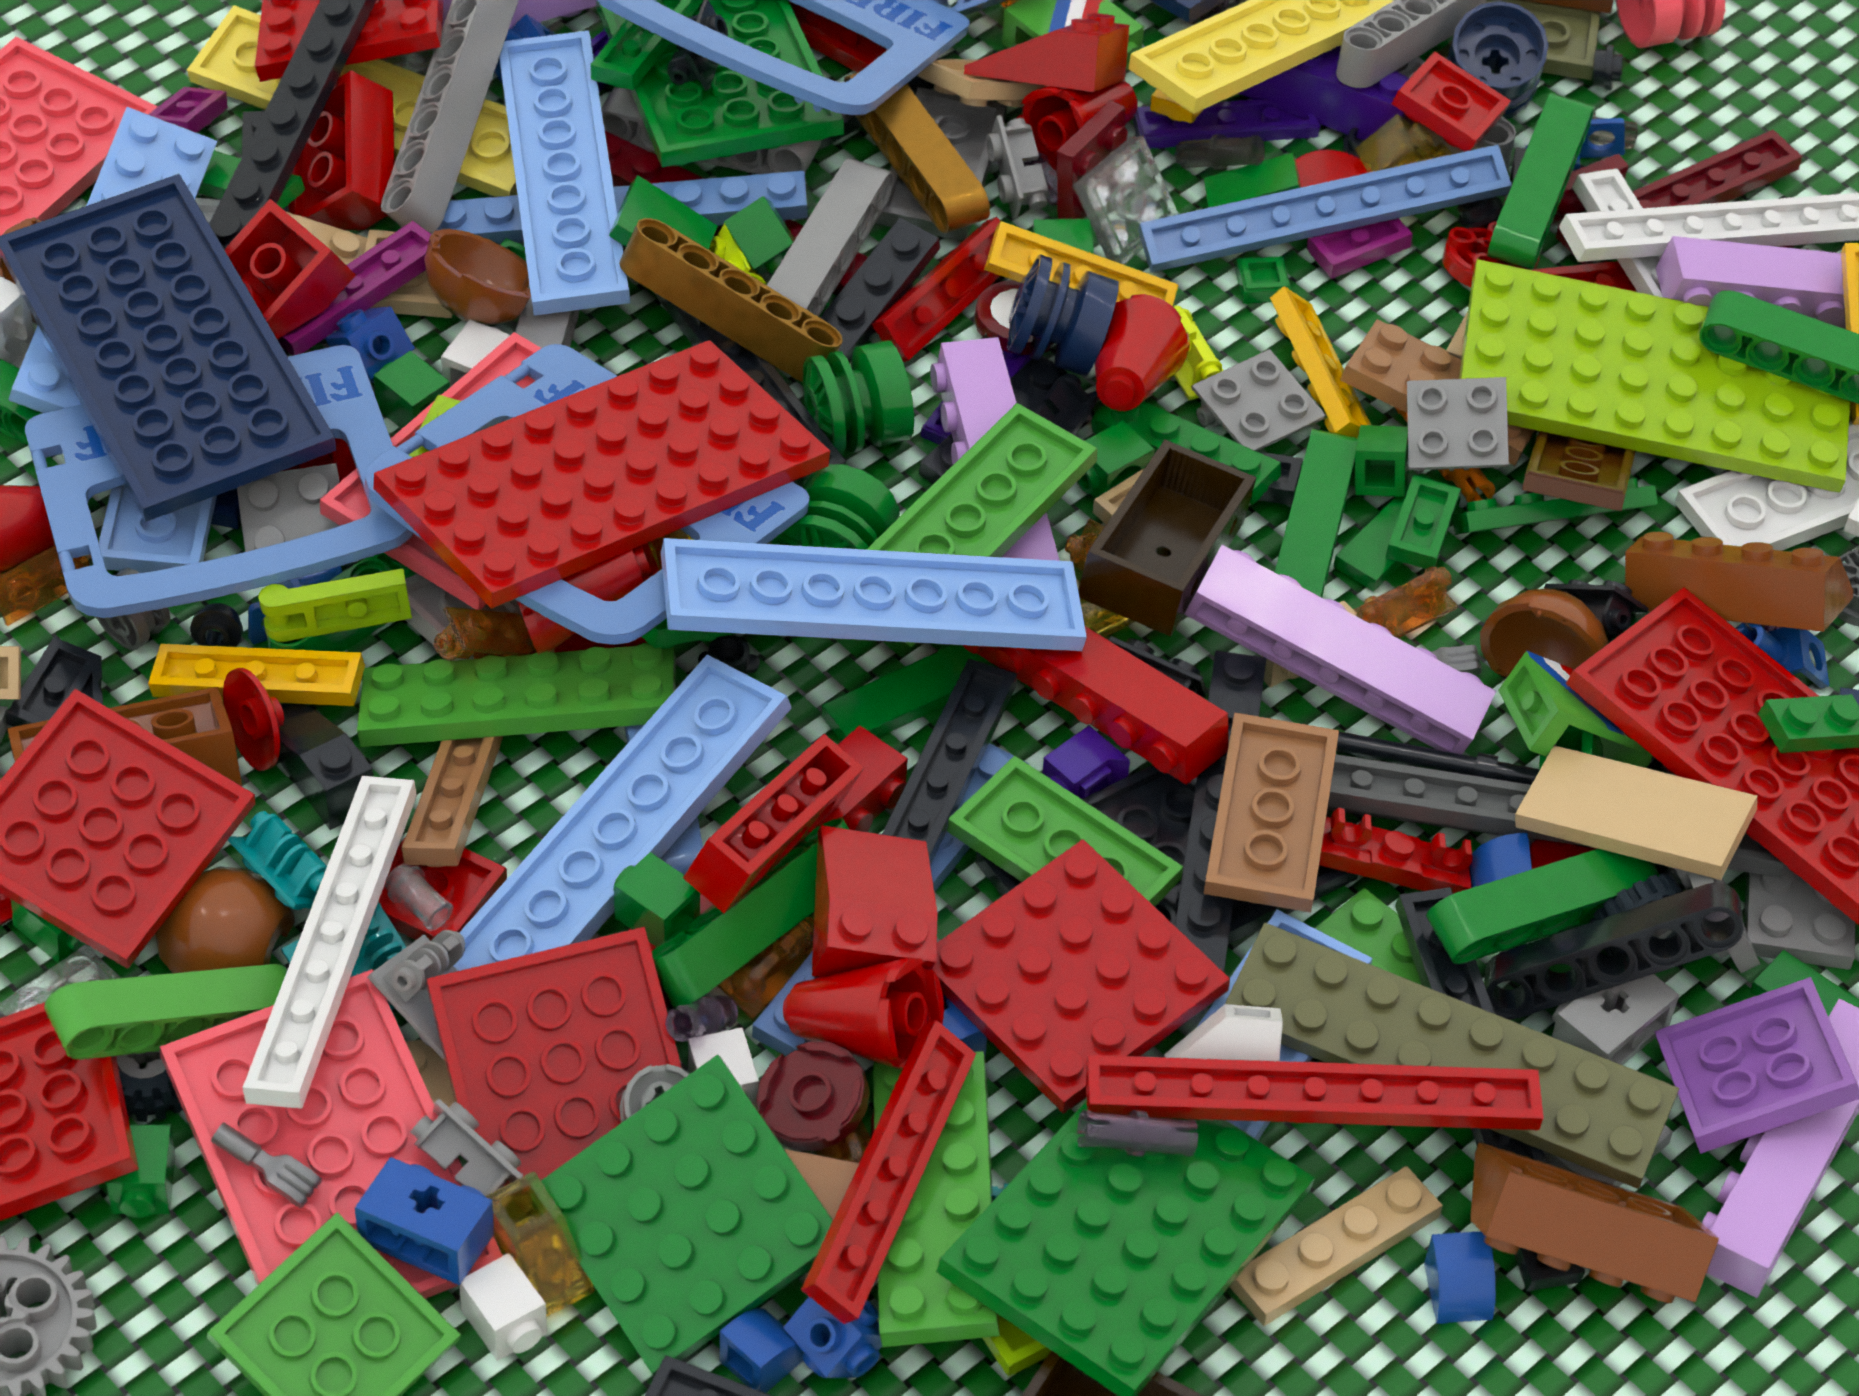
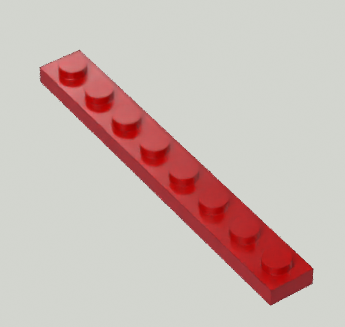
[1085,1055,1544,1130]

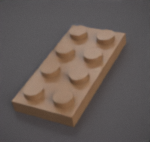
[1340,319,1536,466]
[1203,712,1339,913]

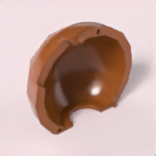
[424,229,531,326]
[1480,588,1608,677]
[155,866,295,973]

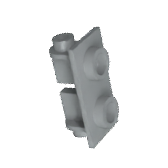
[986,115,1050,219]
[410,1098,524,1209]

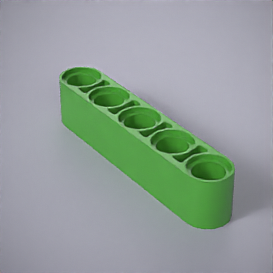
[44,964,287,1059]

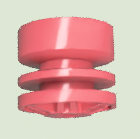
[1616,0,1725,48]

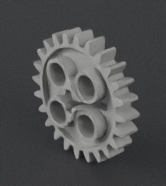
[0,1236,97,1396]

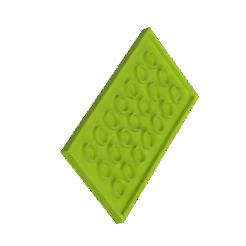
[1459,259,1850,493]

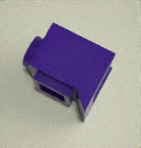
[1042,725,1130,799]

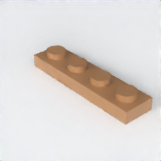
[402,736,503,867]

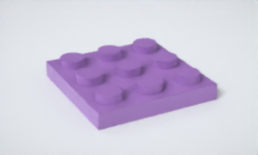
[1654,977,1859,1154]

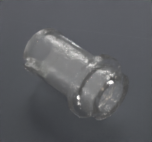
[385,863,453,931]

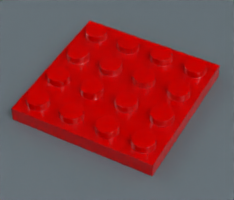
[0,689,256,969]
[932,839,1230,1114]
[426,927,682,1192]
[0,1002,139,1221]

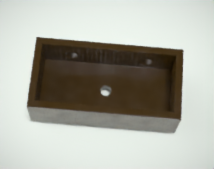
[1078,440,1257,637]

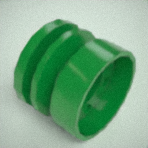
[802,340,915,455]
[772,464,900,550]

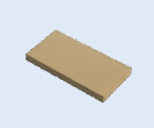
[1515,745,1757,880]

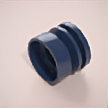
[1447,1,1549,119]
[1007,254,1119,376]

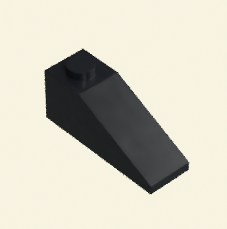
[278,703,373,830]

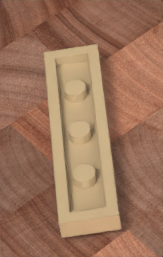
[1229,1166,1443,1326]

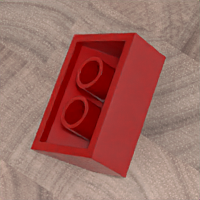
[289,70,395,230]

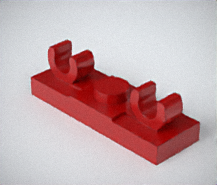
[1319,807,1473,894]

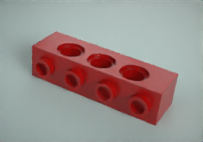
[683,734,865,914]

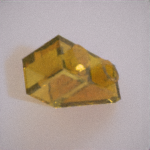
[1355,114,1452,173]
[485,1171,594,1317]

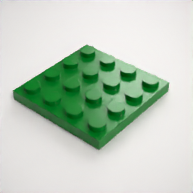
[530,1054,833,1376]

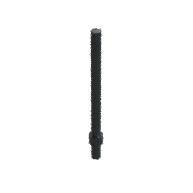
[1259,716,1539,785]

